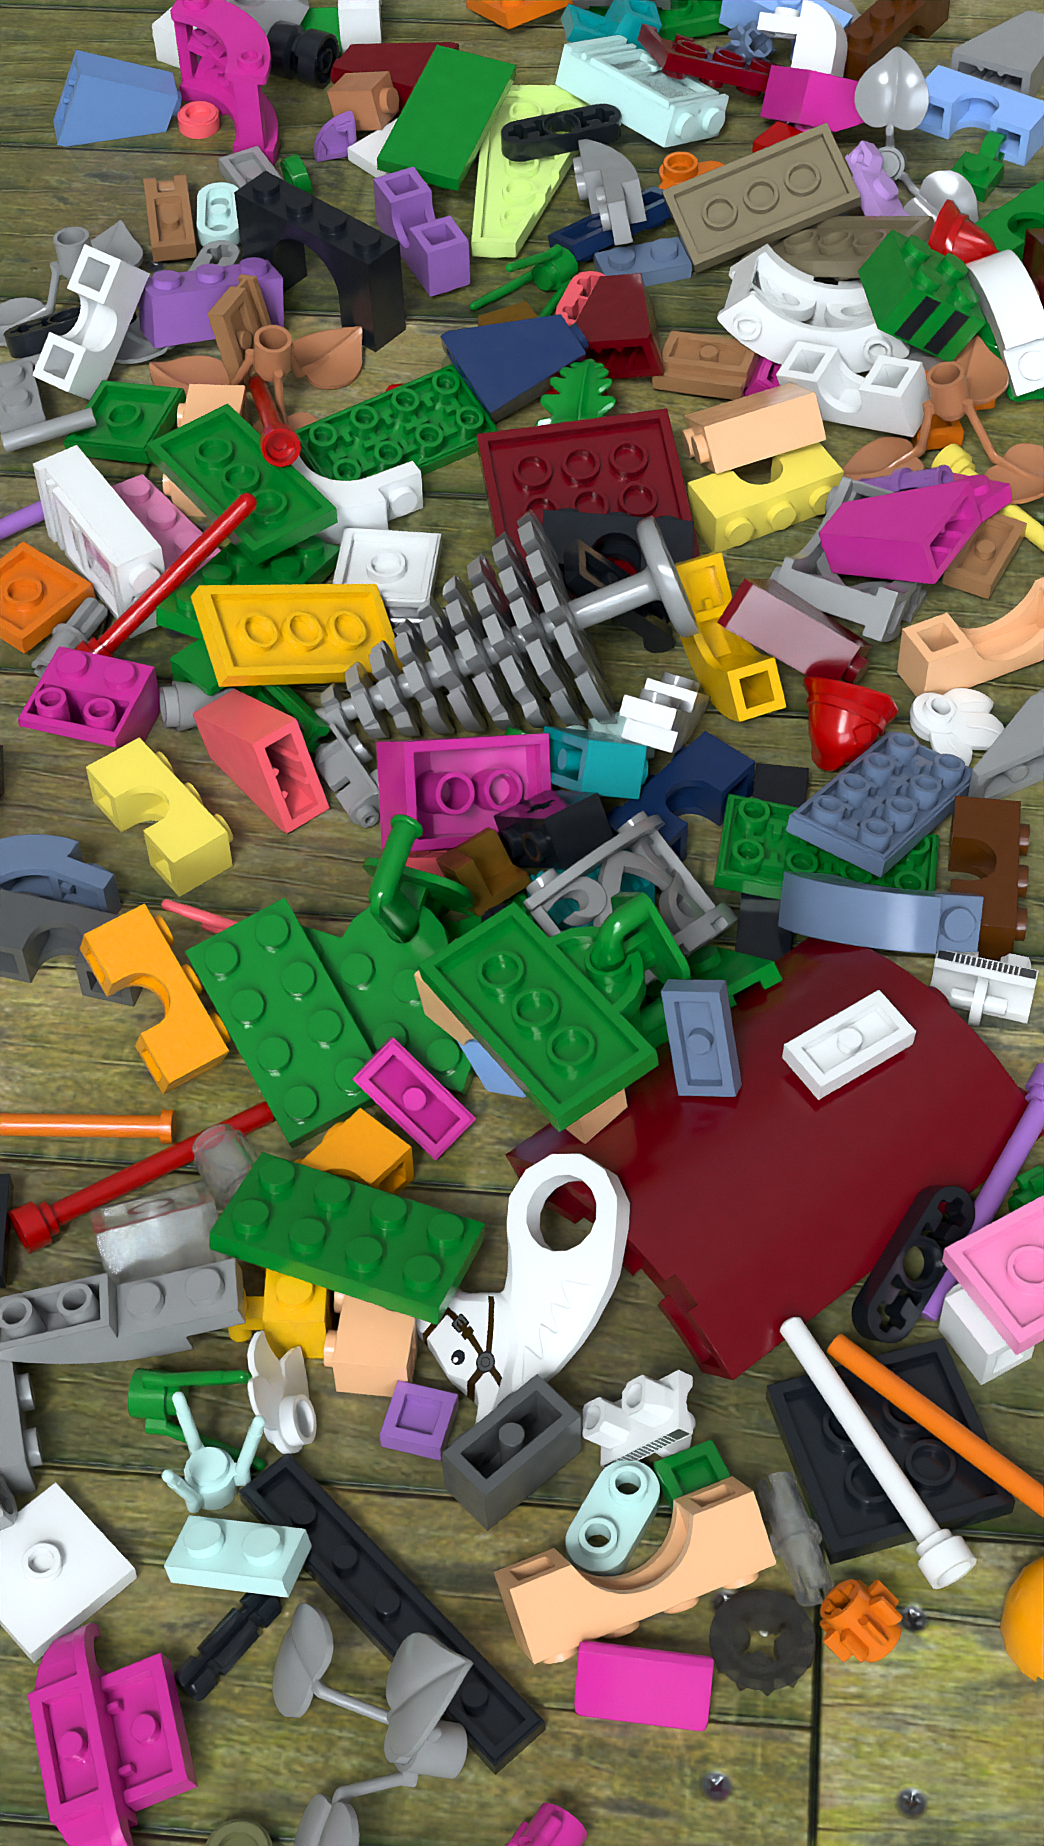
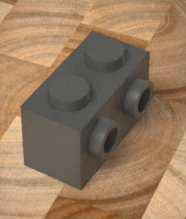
[442,1374,581,1531]

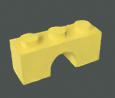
[687,442,844,552]
[86,737,233,897]

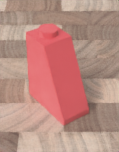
[192,689,330,834]

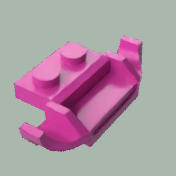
[27,1622,198,1846]

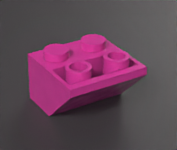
[18,646,160,748]

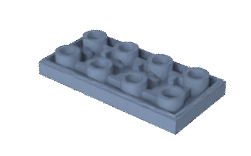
[786,731,972,878]

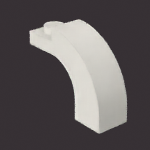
[966,249,1044,397]
[291,456,423,544]

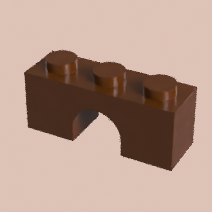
[948,795,1030,961]

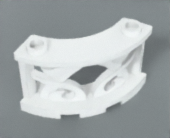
[717,244,910,373]

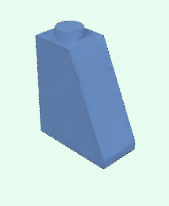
[53,50,182,147]

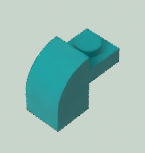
[561,0,662,52]

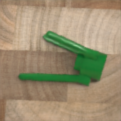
[469,244,578,317]
[128,1368,266,1471]

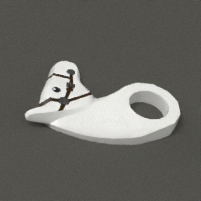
[416,1154,630,1425]

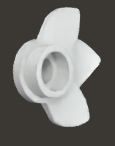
[910,688,1005,767]
[247,1330,317,1454]

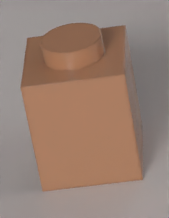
[327,71,400,131]

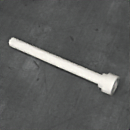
[780,1317,977,1589]

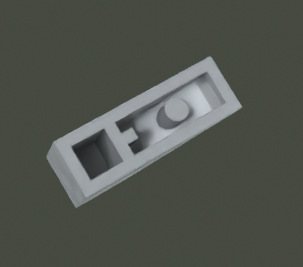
[968,688,1044,799]

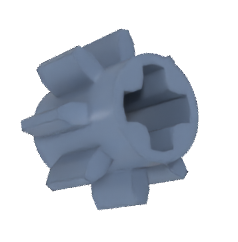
[722,20,777,65]

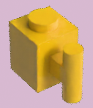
[227,1268,333,1359]

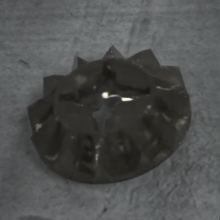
[709,1589,816,1697]

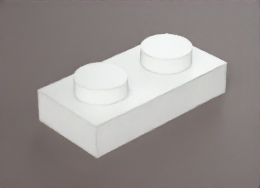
[782,990,916,1100]

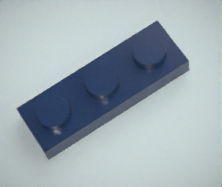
[548,186,671,262]

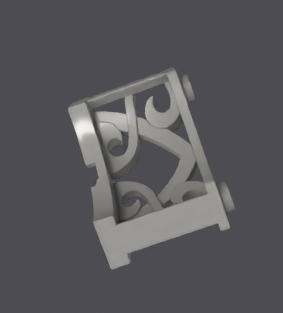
[770,476,927,642]
[523,811,739,987]

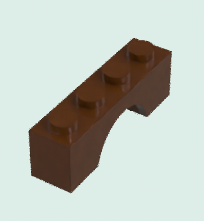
[843,0,950,81]

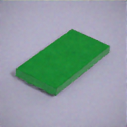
[377,45,516,191]
[295,364,499,481]
[713,794,939,900]

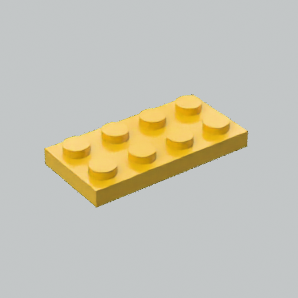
[191,584,405,687]

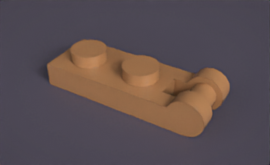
[143,174,197,262]

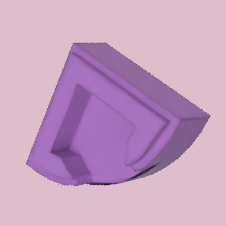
[313,111,357,162]

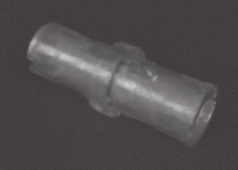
[756,1471,836,1607]

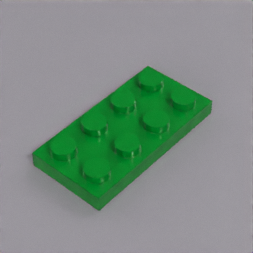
[146,403,338,566]
[156,536,340,640]
[185,898,376,1149]
[209,1152,485,1325]

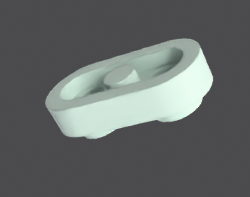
[197,182,240,247]
[566,1461,660,1576]

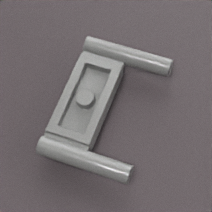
[0,353,97,453]

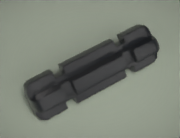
[174,1592,282,1701]

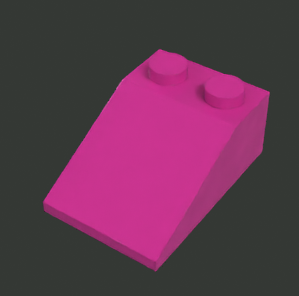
[760,65,865,132]
[376,733,551,851]

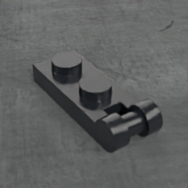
[563,538,674,653]

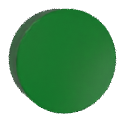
[280,153,313,195]

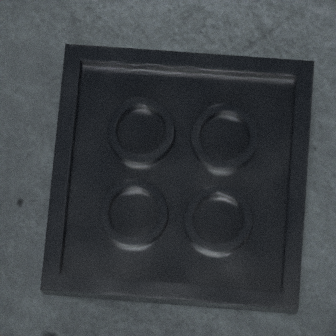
[766,1338,1015,1565]

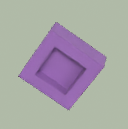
[380,1380,459,1461]

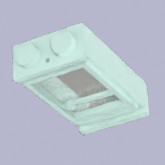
[555,35,729,148]

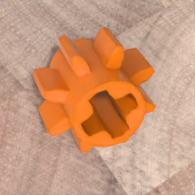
[819,1579,903,1663]

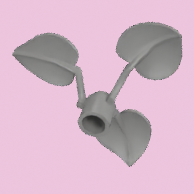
[836,47,979,243]
[0,220,176,364]
[272,1603,473,1846]

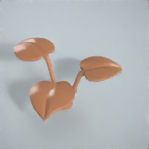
[149,325,363,435]
[842,335,1044,505]

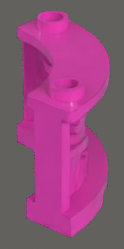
[170,0,280,166]

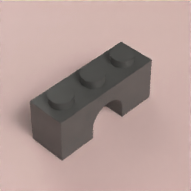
[0,889,143,1007]

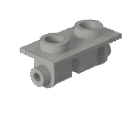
[314,723,380,828]

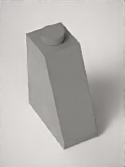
[950,10,1044,97]

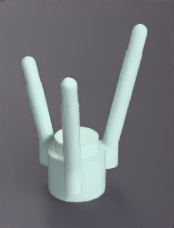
[162,1392,266,1513]

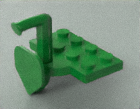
[301,814,476,1096]
[417,892,691,1132]

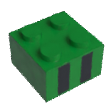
[858,229,986,362]

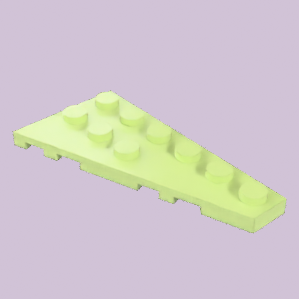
[471,85,590,259]

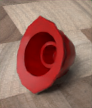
[928,199,999,264]
[803,676,899,772]

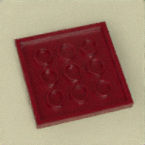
[476,408,701,604]

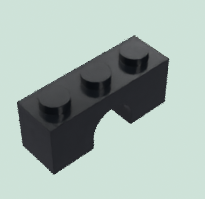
[542,508,694,575]

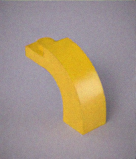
[675,552,786,722]

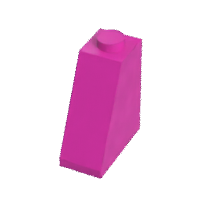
[818,480,982,584]

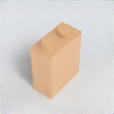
[681,382,827,474]

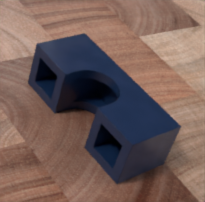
[607,731,755,887]

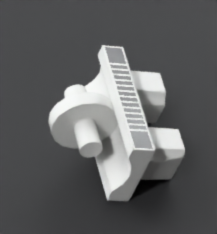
[930,950,1039,1027]
[582,1370,696,1468]

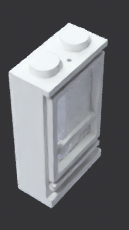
[33,445,165,638]

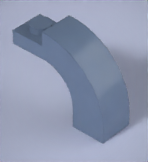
[0,834,122,914]
[778,871,984,954]

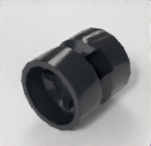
[267,20,339,88]

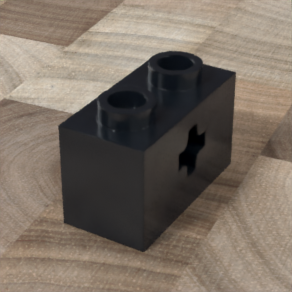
[493,790,614,870]

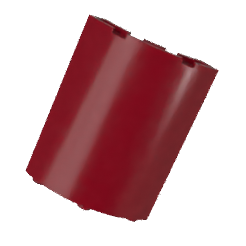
[505,937,1044,1380]

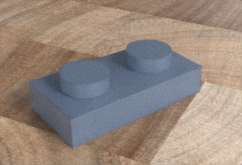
[594,237,692,286]
[661,979,742,1097]

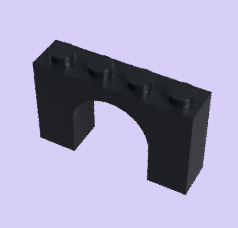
[234,170,406,353]

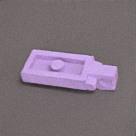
[845,140,910,216]

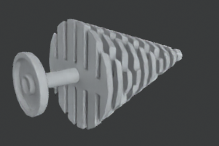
[294,509,700,740]

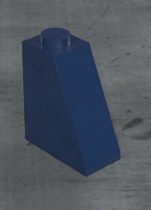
[440,314,589,424]

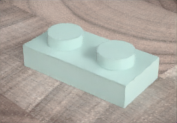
[164,1515,312,1598]

